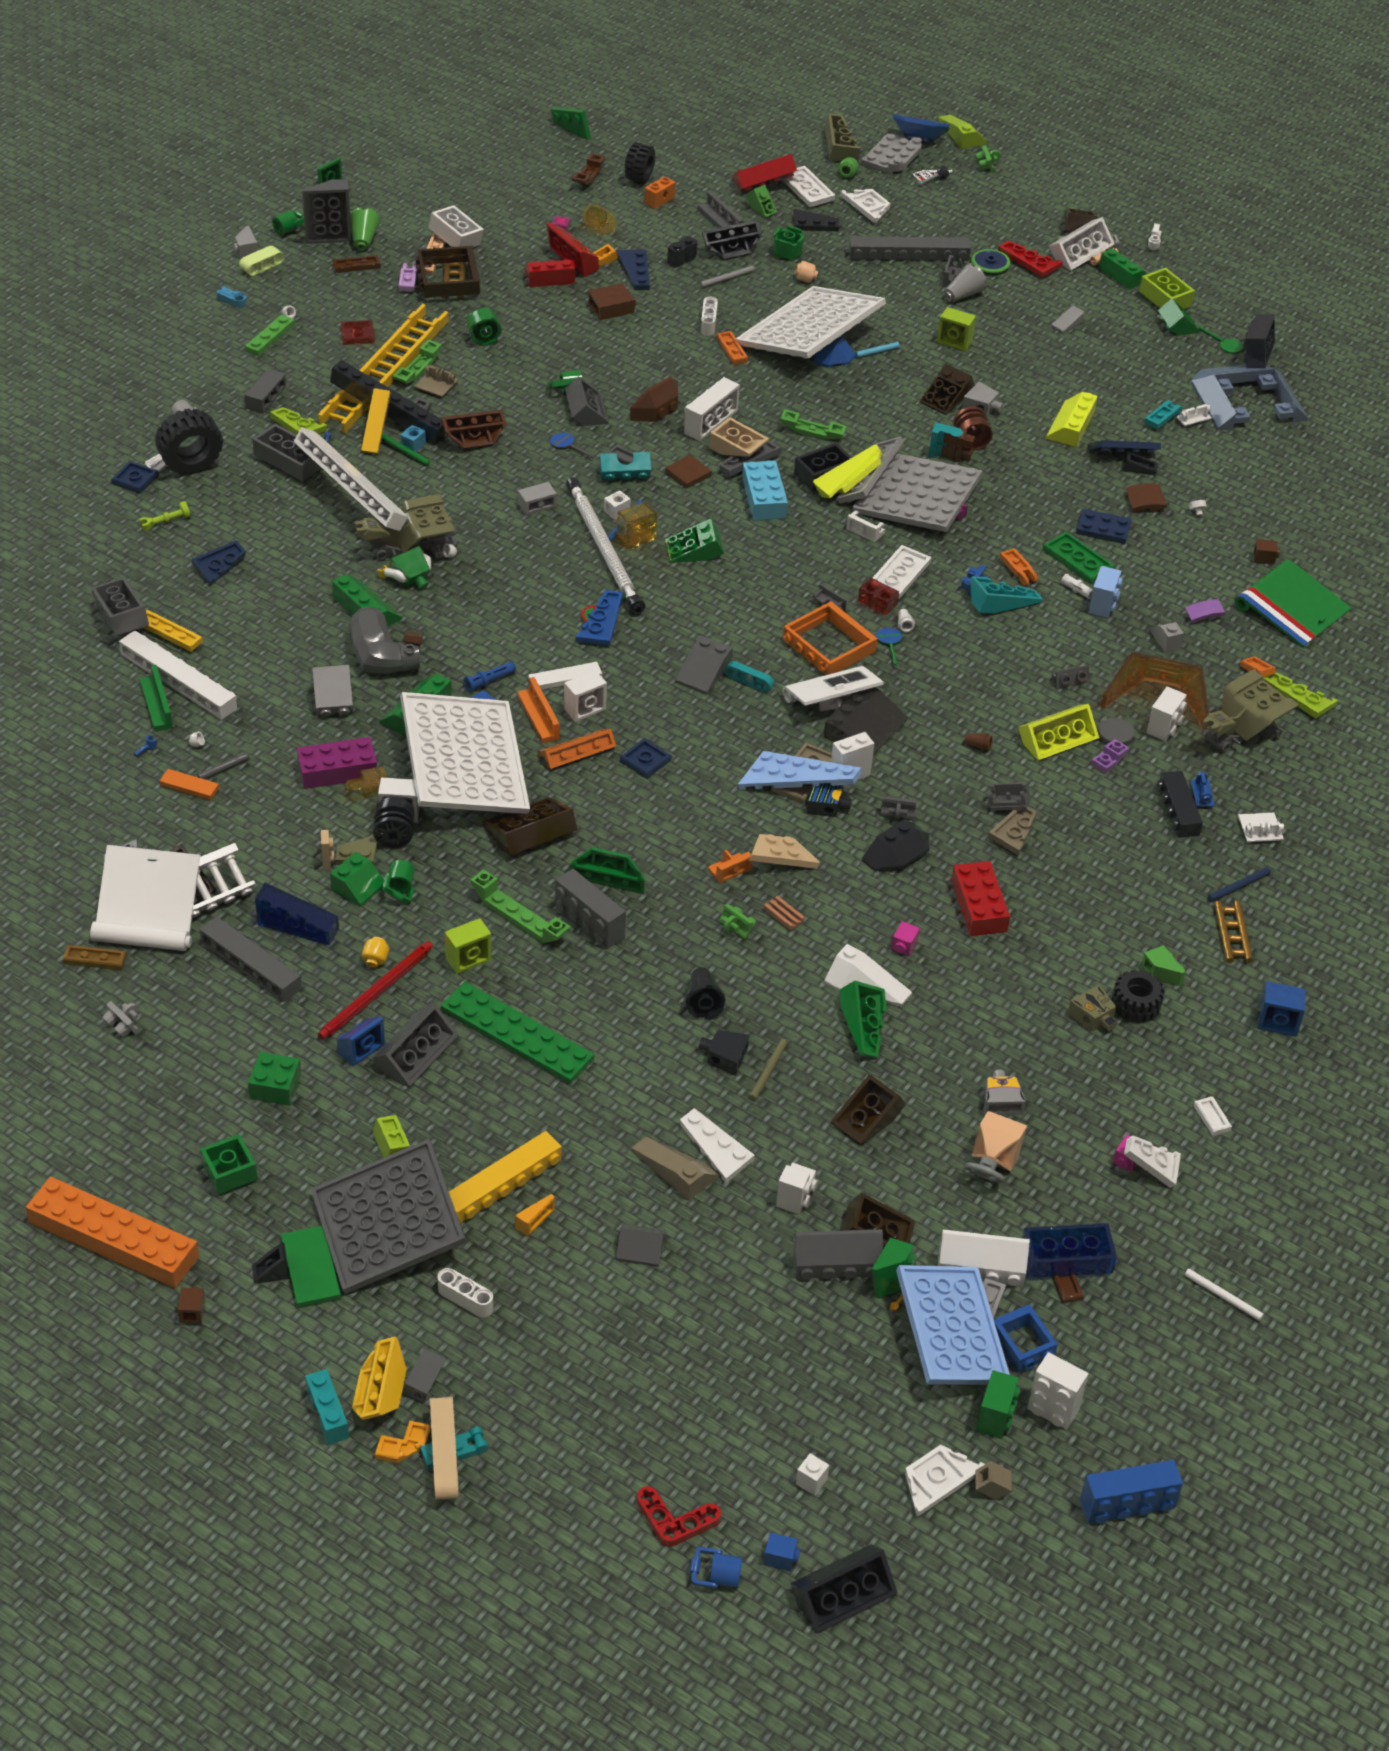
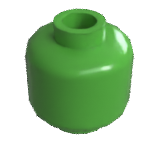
[838,157,859,178]

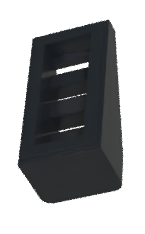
[1122,452,1158,475]

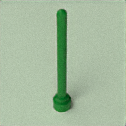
[381,433,430,465]

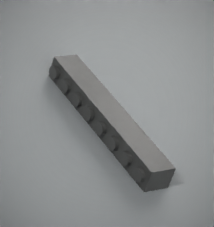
[848,236,971,261]

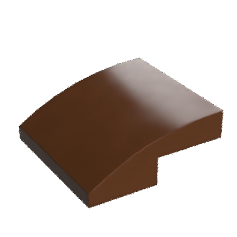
[1126,483,1167,513]

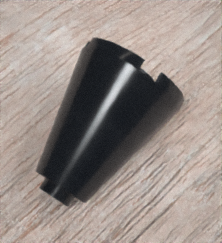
[686,967,726,1019]

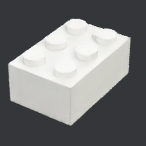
[428,205,484,247]
[1027,1352,1089,1430]

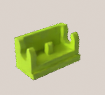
[373,1115,410,1158]

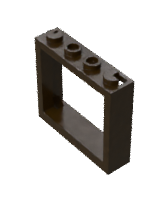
[415,246,480,298]

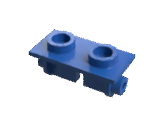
[1191,772,1215,807]

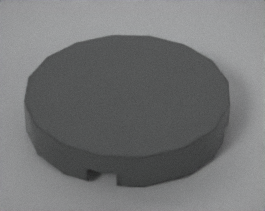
[1098,718,1135,745]

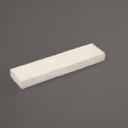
[528,662,602,690]

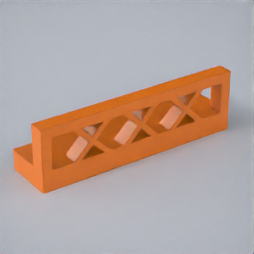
[517,677,560,744]
[538,729,616,769]

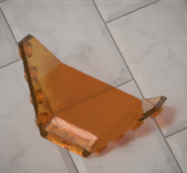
[1100,652,1209,730]

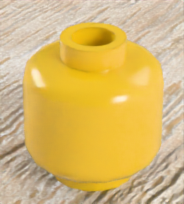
[361,937,390,968]

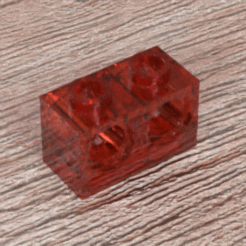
[858,577,899,615]

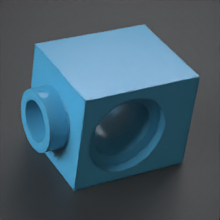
[400,425,426,452]

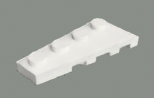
[680,1108,755,1184]

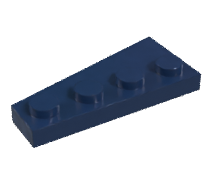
[616,249,650,290]
[1088,440,1161,454]

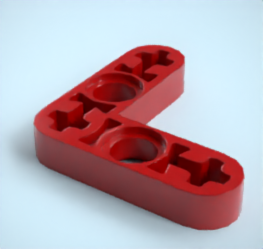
[637,1486,721,1547]

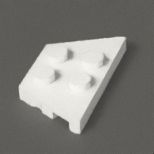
[840,189,890,223]
[905,1445,985,1517]

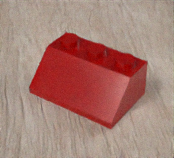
[525,259,575,287]

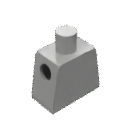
[962,382,1004,416]

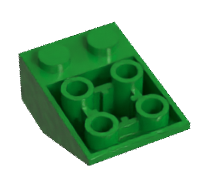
[665,518,724,563]

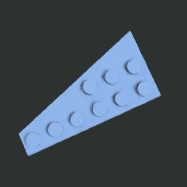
[738,751,862,790]

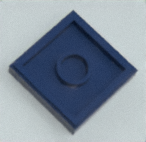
[111,461,159,494]
[620,738,672,779]

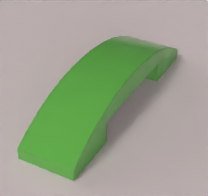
[393,339,442,384]
[780,409,846,440]

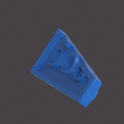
[575,590,623,646]

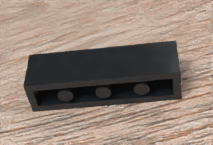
[1157,771,1203,838]

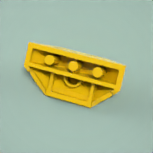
[352,1337,407,1420]

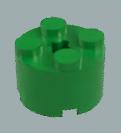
[773,226,804,261]
[467,307,502,346]

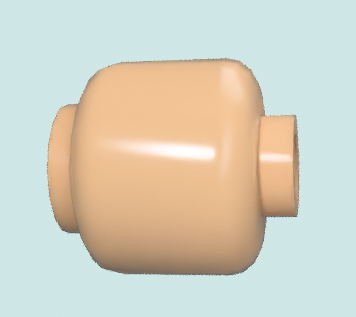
[794,261,818,283]

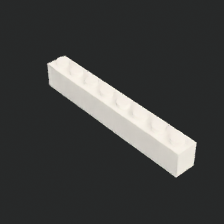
[119,631,237,720]

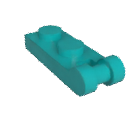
[1144,400,1182,430]
[420,1427,489,1470]

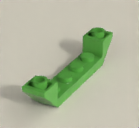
[470,869,571,943]

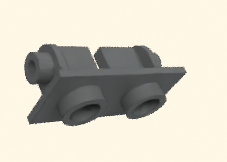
[813,584,847,613]
[1052,665,1090,688]

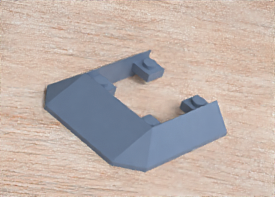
[1191,365,1308,430]

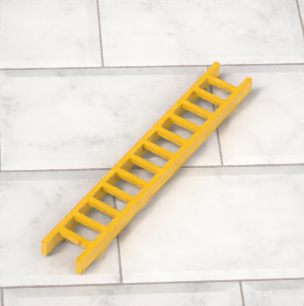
[318,304,449,433]

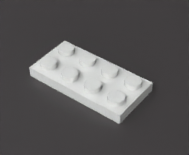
[780,166,835,207]
[869,545,932,599]

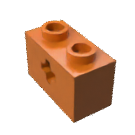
[644,176,676,209]

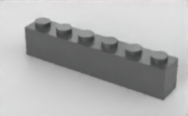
[199,916,301,1002]

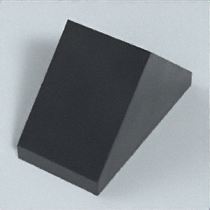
[252,1242,289,1284]

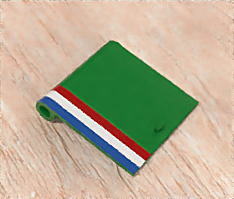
[1234,560,1351,648]

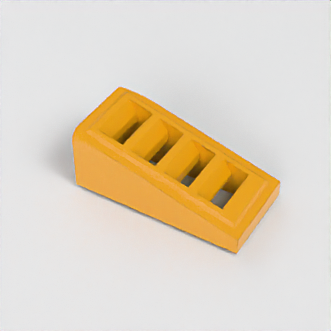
[593,244,618,266]
[515,1194,555,1236]

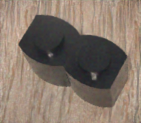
[667,236,697,268]

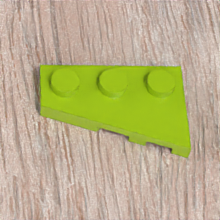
[270,407,328,435]

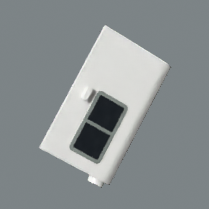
[783,666,883,705]

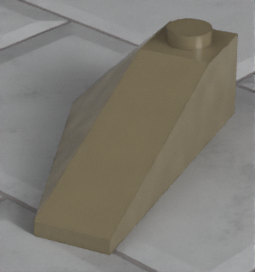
[631,1137,719,1200]

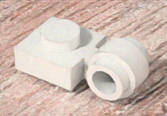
[1148,223,1162,250]

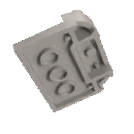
[861,133,922,174]

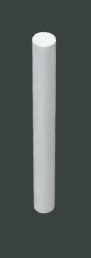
[1184,1269,1264,1321]

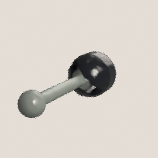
[918,166,949,186]

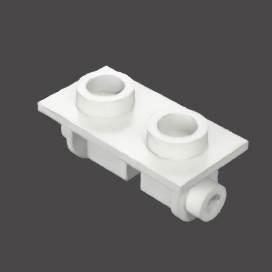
[1176,404,1212,426]

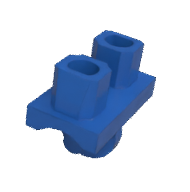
[961,564,990,596]

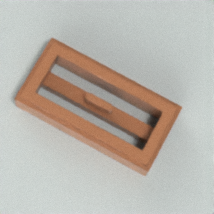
[764,896,805,931]

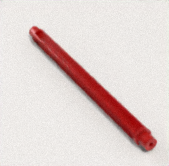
[318,941,433,1040]

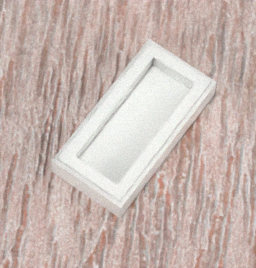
[1194,1096,1232,1136]

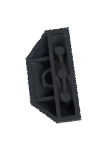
[702,220,762,260]
[862,819,930,871]

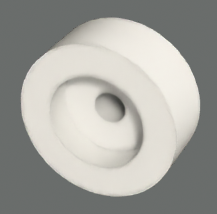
[1189,500,1207,516]

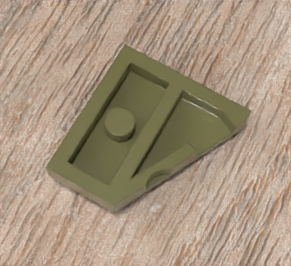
[335,836,378,865]

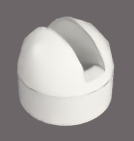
[282,306,296,318]
[442,544,457,558]
[189,731,205,747]

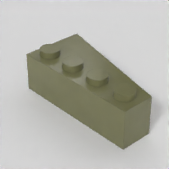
[825,113,861,162]

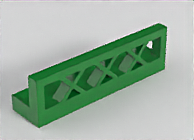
[140,665,173,732]

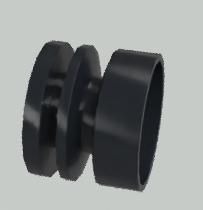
[373,797,414,848]

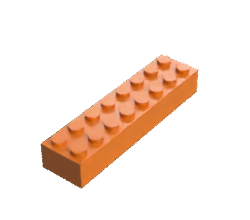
[25,1176,199,1288]

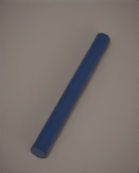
[1208,867,1271,902]

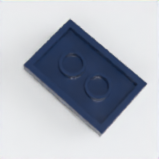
[1076,509,1132,544]

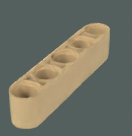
[430,1397,459,1500]

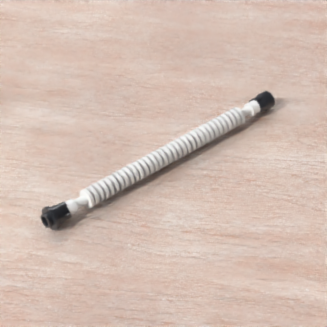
[566,477,646,615]

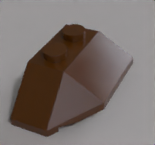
[630,376,678,422]
[441,409,506,449]

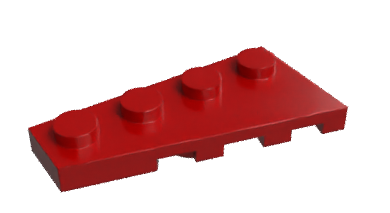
[998,240,1063,278]

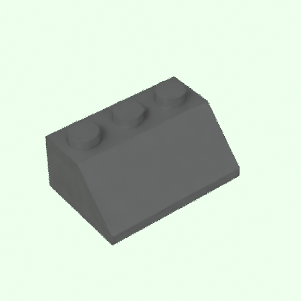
[565,376,609,426]

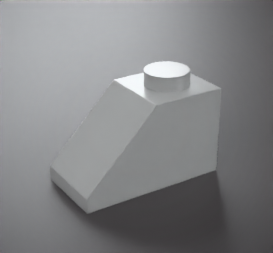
[233,226,258,258]
[1149,622,1184,652]

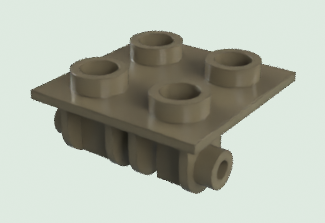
[414,365,458,397]

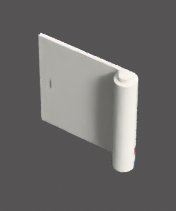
[90,845,201,951]

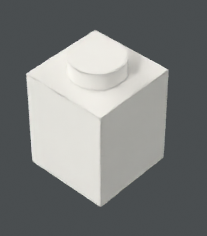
[796,1453,829,1496]

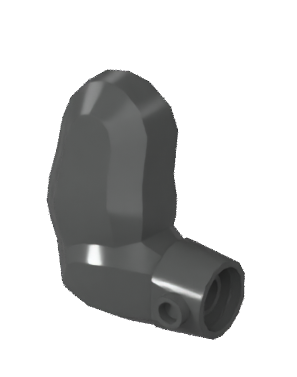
[349,607,420,674]

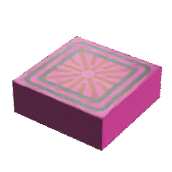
[552,216,570,231]

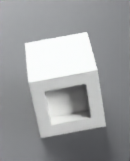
[604,491,631,520]

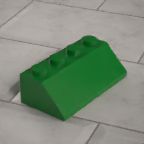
[332,574,402,626]
[380,674,452,736]

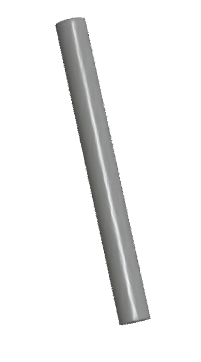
[700,265,755,288]

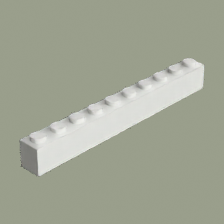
[293,427,408,531]

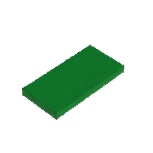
[1042,532,1115,584]
[281,1226,341,1308]

